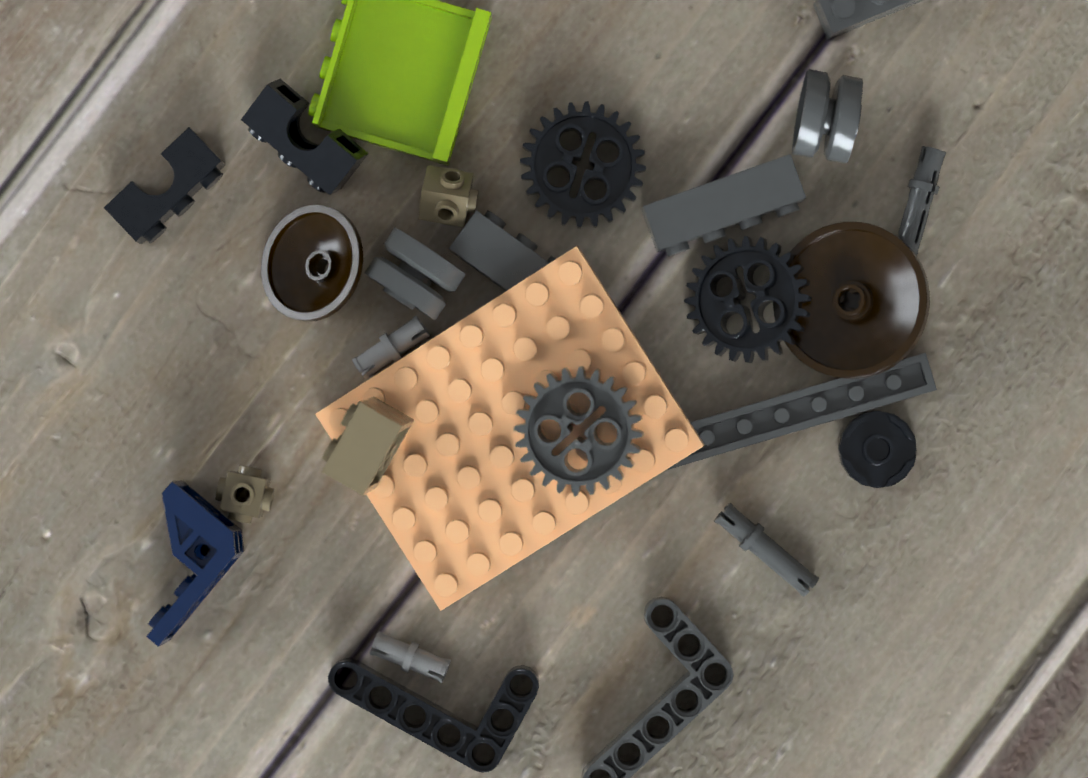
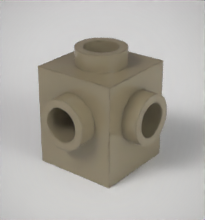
[418,165,479,227]
[215,465,274,524]

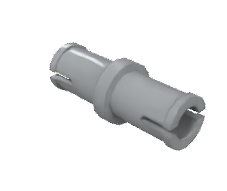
[352,316,430,380]
[370,631,451,683]

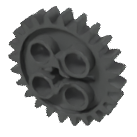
[514,366,644,496]

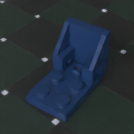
[146,480,244,647]

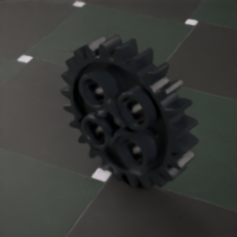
[520,101,646,229]
[684,236,812,363]

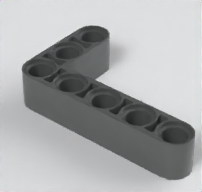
[582,597,734,778]

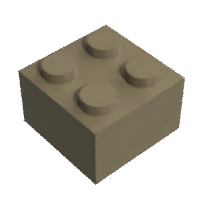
[322,397,414,496]

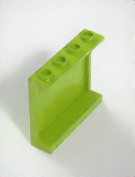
[308,0,492,166]

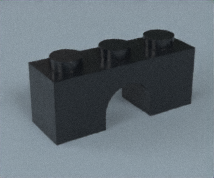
[241,78,369,195]
[104,127,225,245]

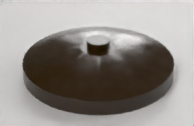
[773,222,930,379]

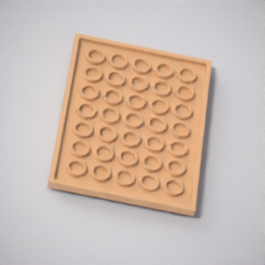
[315,246,705,611]

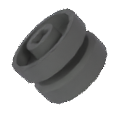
[792,69,863,163]
[364,227,466,321]

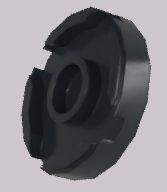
[838,411,916,488]

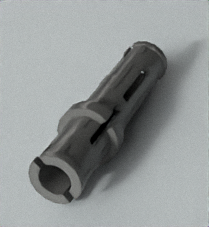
[898,146,946,256]
[714,503,819,597]

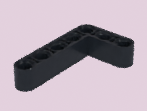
[328,658,539,773]

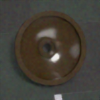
[261,205,363,322]

